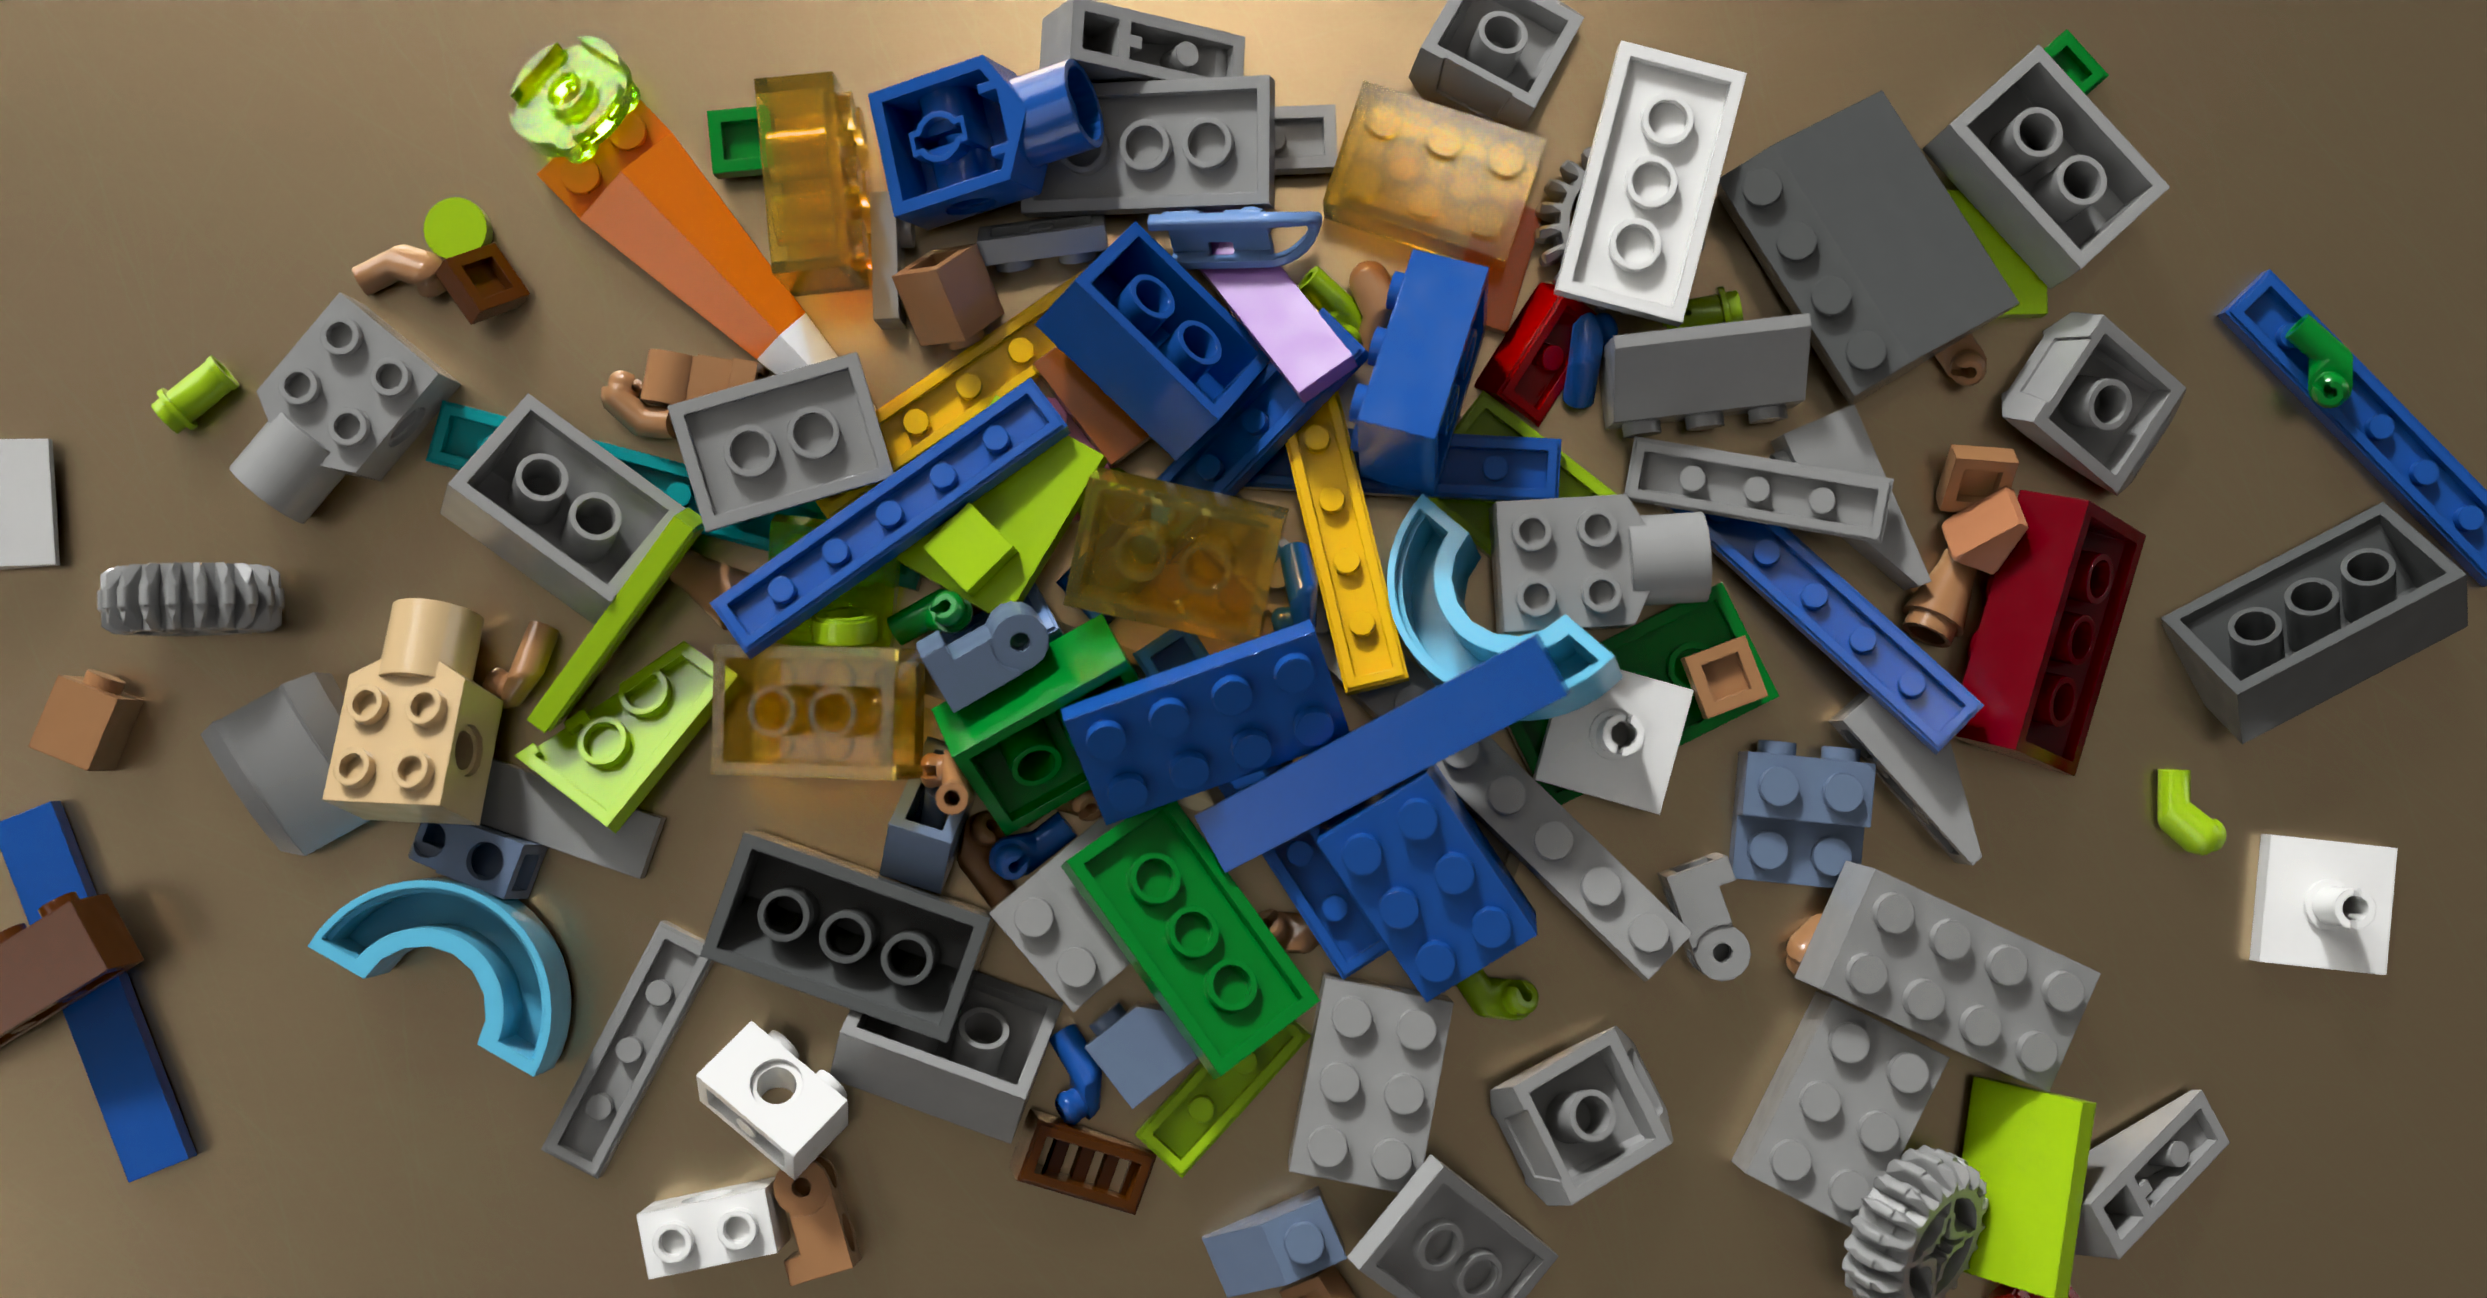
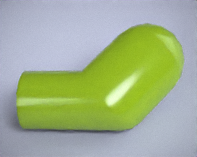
[1297,266,1362,344]
[2157,769,2227,856]

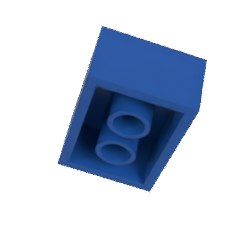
[1035,221,1270,461]
[1349,249,1489,496]
[1317,764,1537,1003]

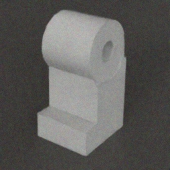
[1657,852,1751,981]

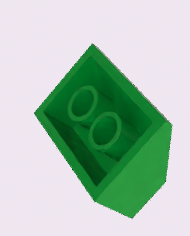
[932,614,1140,836]

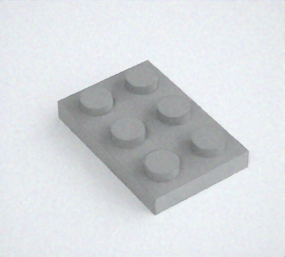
[667,352,894,532]
[1347,1154,1559,1298]

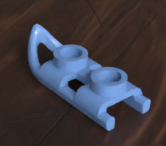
[1147,206,1323,270]

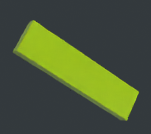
[526,507,704,733]

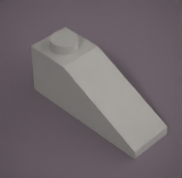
[1039,0,1245,83]
[1769,404,1931,590]
[1829,689,1982,866]
[2075,1089,2230,1259]

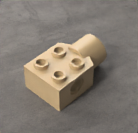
[322,598,504,826]

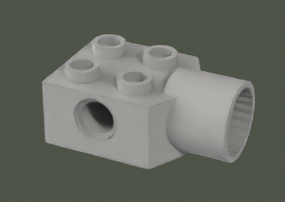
[229,292,461,524]
[1488,494,1712,635]

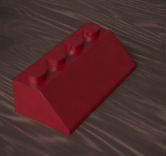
[1955,490,2146,777]

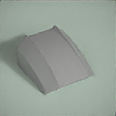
[1408,0,1585,138]
[2001,312,2186,496]
[200,672,370,856]
[1490,1026,1673,1206]

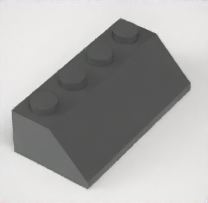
[2161,502,2468,744]
[700,830,995,1043]

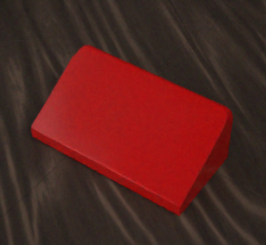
[1475,282,1596,427]

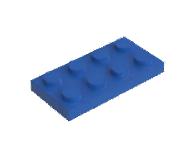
[1061,619,1350,826]

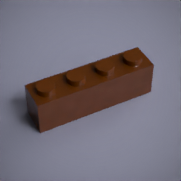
[0,892,144,1048]

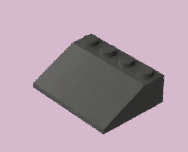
[1717,91,2019,406]

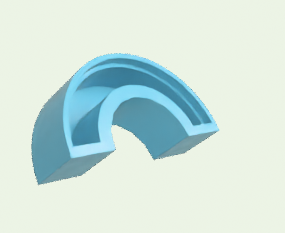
[1387,494,1623,721]
[307,877,572,1077]

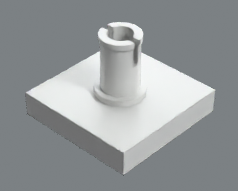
[1533,669,1694,815]
[2249,834,2398,975]

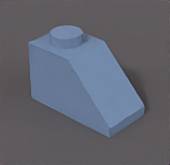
[879,736,977,894]
[1085,1001,1198,1109]
[1202,1185,1347,1298]

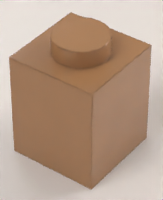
[891,243,1005,350]
[28,669,144,771]

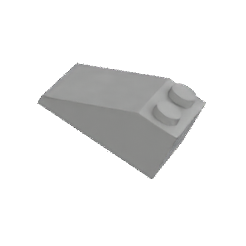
[989,817,1130,1012]

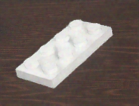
[1553,40,1747,327]

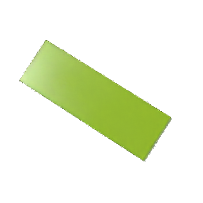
[1135,1020,1311,1178]

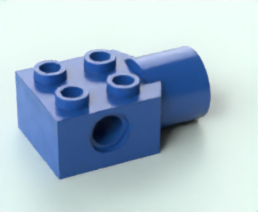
[868,55,1104,230]

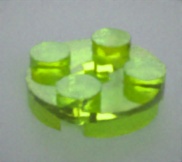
[509,36,641,163]

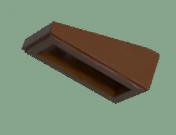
[1010,1109,1157,1215]

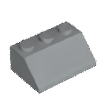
[1598,313,1811,438]
[440,393,686,625]
[830,972,1063,1144]

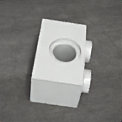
[696,1021,848,1180]
[636,1177,791,1280]

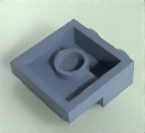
[1729,740,1876,888]

